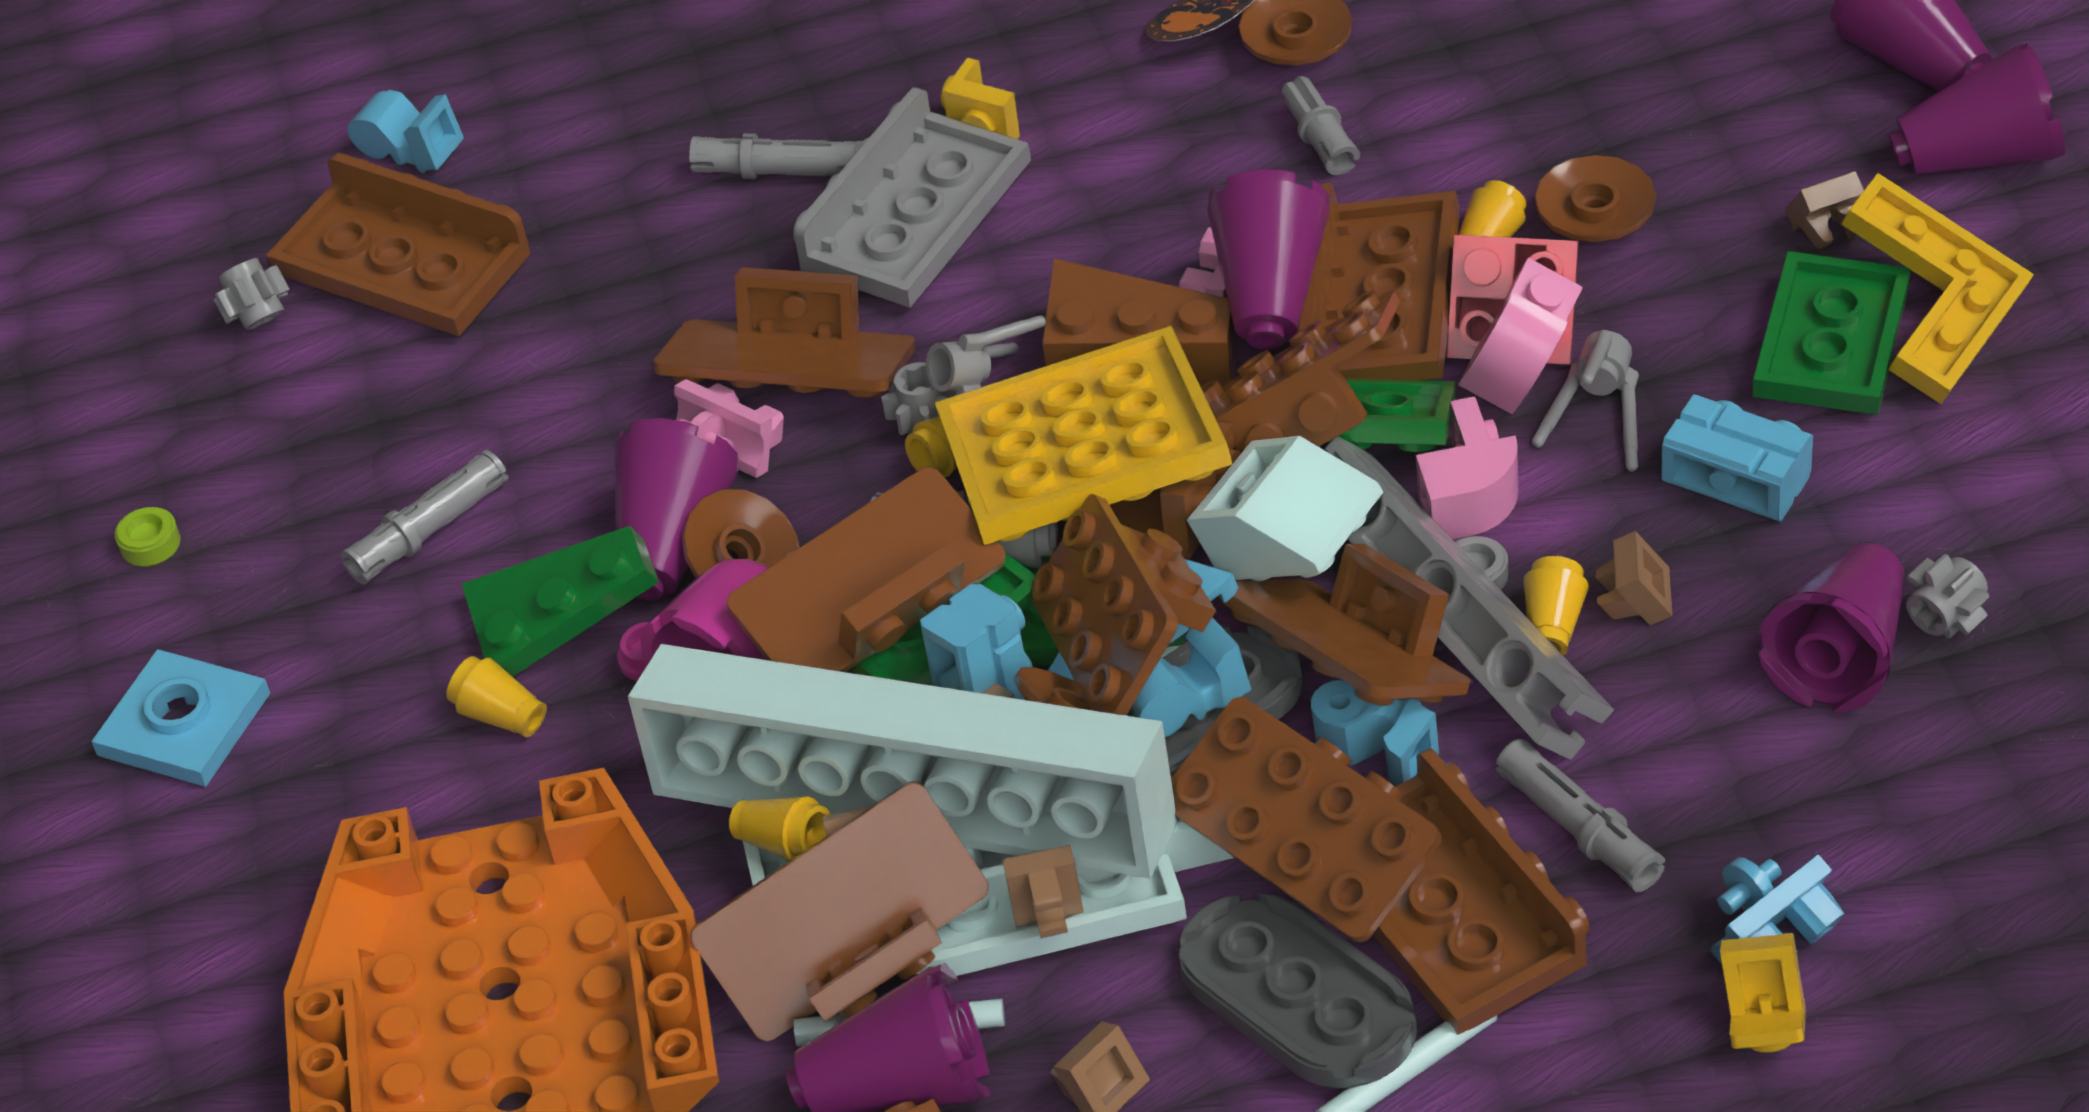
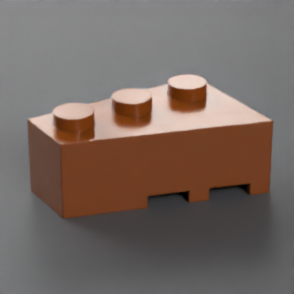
[1043,258,1236,387]

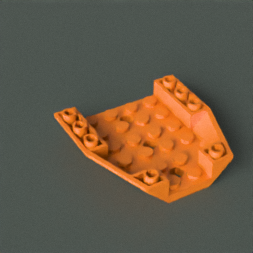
[284,768,719,1112]

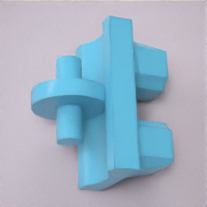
[1710,855,1845,964]

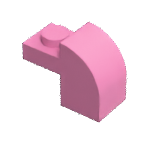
[1458,258,1583,415]
[1416,396,1519,540]

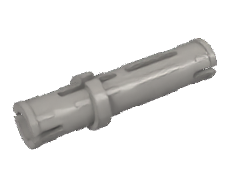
[689,133,862,179]
[340,450,509,585]
[1496,739,1665,892]

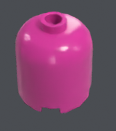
[641,559,769,665]

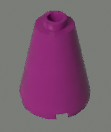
[1830,0,1991,92]
[1888,43,2065,174]
[1207,169,1330,349]
[615,418,739,601]
[1758,543,1905,712]
[786,963,991,1112]

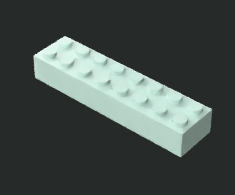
[628,644,1177,879]

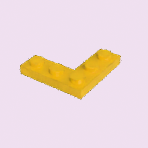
[1841,173,2034,404]

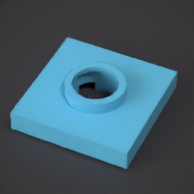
[91,649,270,787]

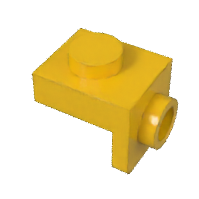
[941,58,1020,139]
[1720,933,1806,1053]

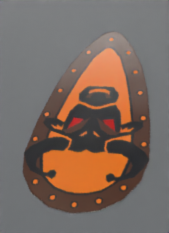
[1145,0,1255,41]

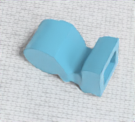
[347,90,464,174]
[1127,617,1252,737]
[1311,680,1439,787]

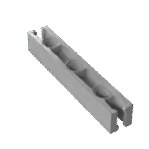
[1325,436,1614,760]

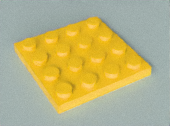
[935,326,1232,545]

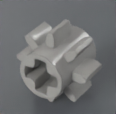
[213,258,290,331]
[881,362,956,435]
[1905,554,1989,639]

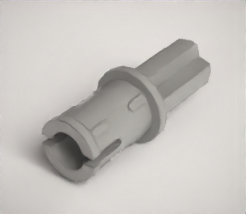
[1282,76,1360,175]

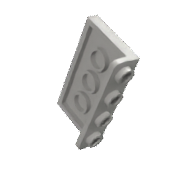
[793,87,1031,308]

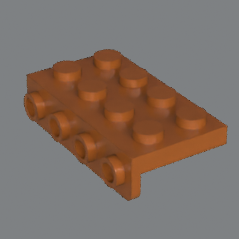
[266,153,531,337]
[1289,183,1460,380]
[1373,748,1590,1035]

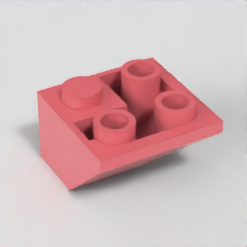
[1447,235,1579,365]

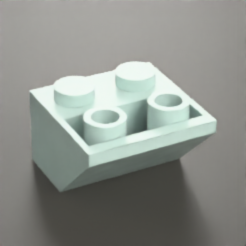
[1187,436,1383,581]

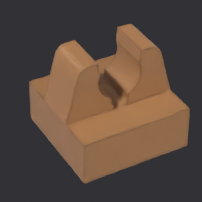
[1785,171,1864,249]
[1596,531,1673,625]
[1002,845,1084,938]
[1051,1021,1150,1112]

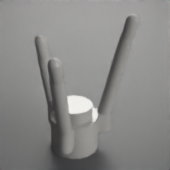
[926,316,1046,395]
[1532,330,1639,472]

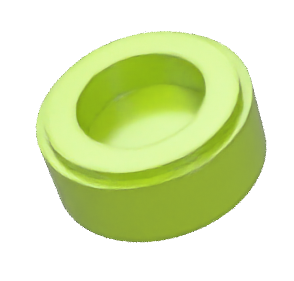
[115,507,181,566]

